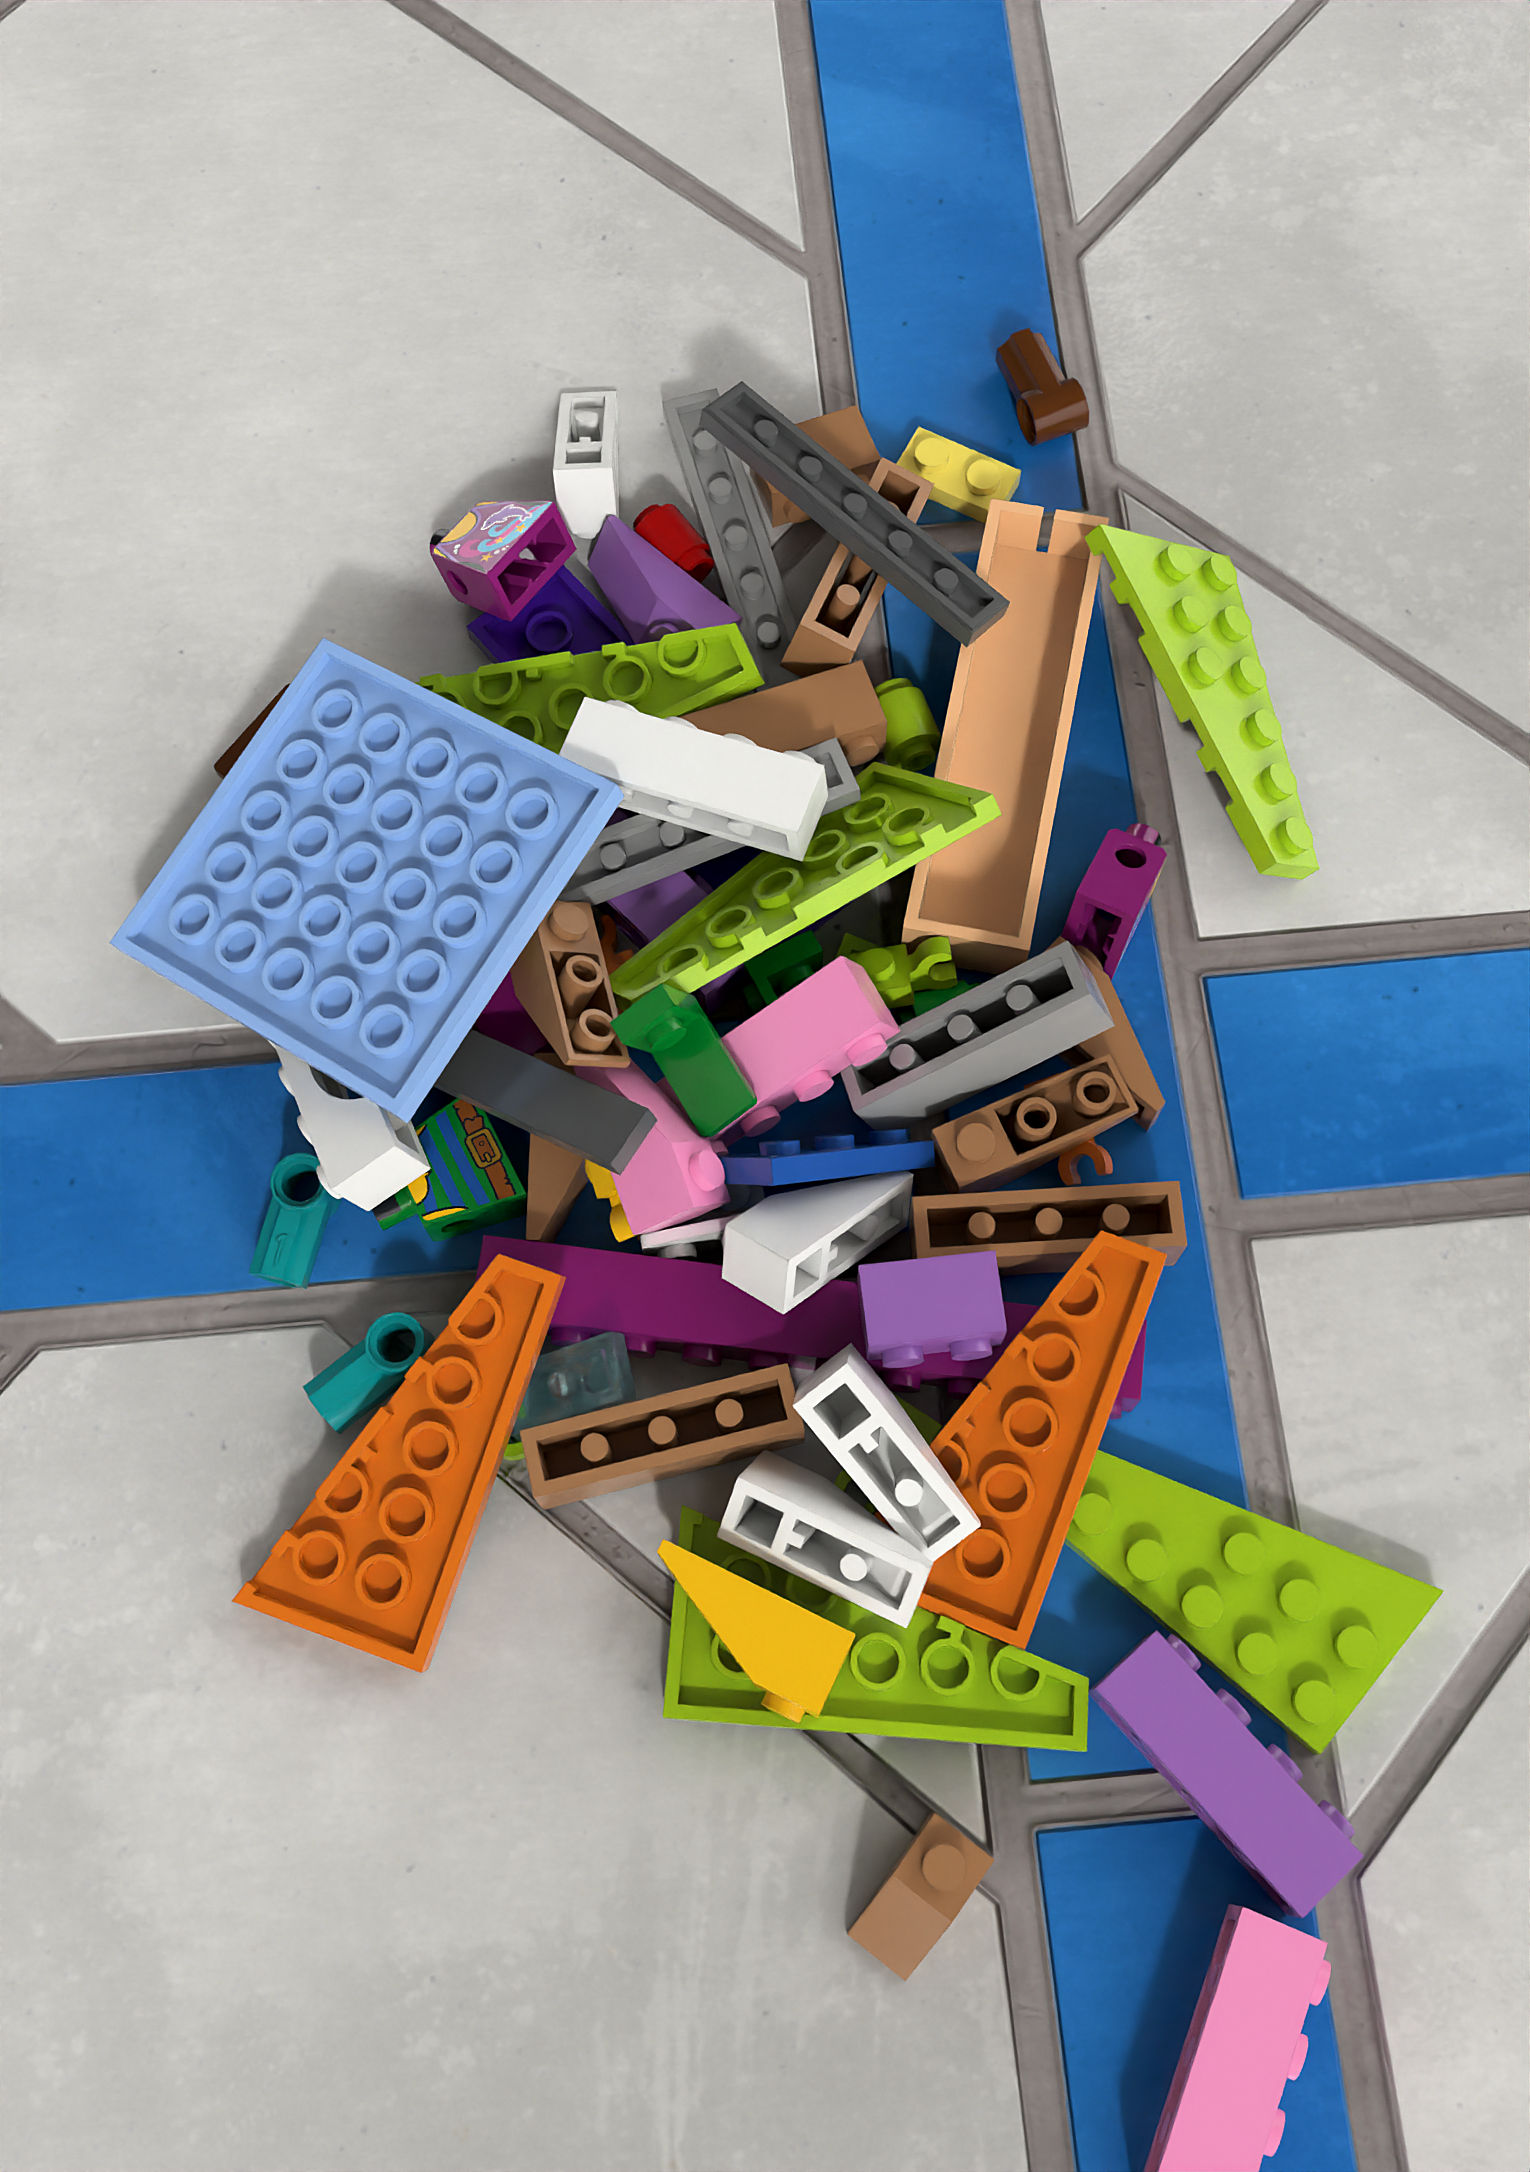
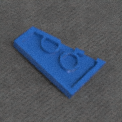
[717,1128,935,1186]

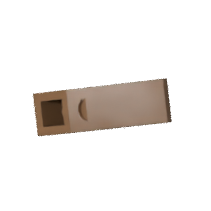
[510,900,630,1068]
[930,1053,1139,1195]

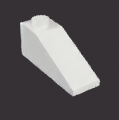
[553,391,619,539]
[722,1170,914,1315]
[792,1343,981,1562]
[716,1450,934,1628]

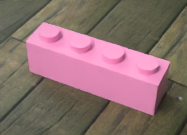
[655,955,901,1155]
[1143,1904,1331,2172]

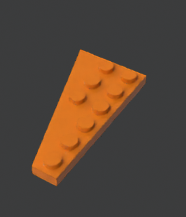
[874,1230,1168,1650]
[232,1254,566,1673]

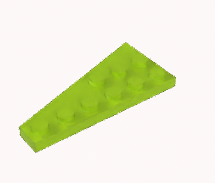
[1084,524,1320,880]
[414,623,765,755]
[609,762,1002,1011]
[1064,1450,1444,1755]
[663,1505,1089,1752]

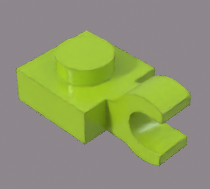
[844,936,958,1009]

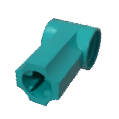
[248,1153,342,1290]
[303,1312,435,1434]

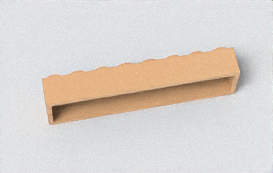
[901,498,1109,975]

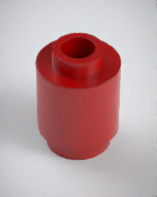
[633,504,714,583]

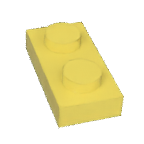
[897,427,1021,524]

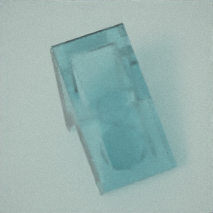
[511,1331,637,1437]

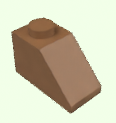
[847,1813,995,1981]

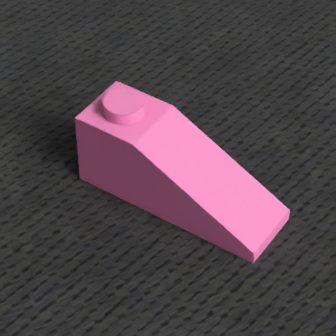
[573,1057,731,1235]

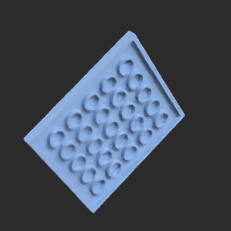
[109,638,624,1124]

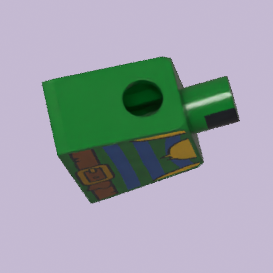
[372,1098,528,1242]

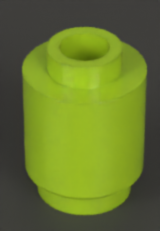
[874,678,942,772]

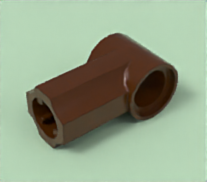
[996,328,1089,446]

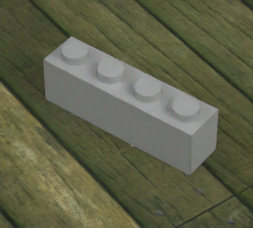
[840,940,1115,1130]

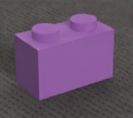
[857,1250,1007,1368]

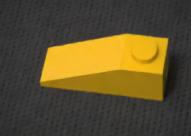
[657,1539,856,1724]

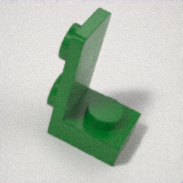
[739,930,823,1017]
[610,983,757,1137]

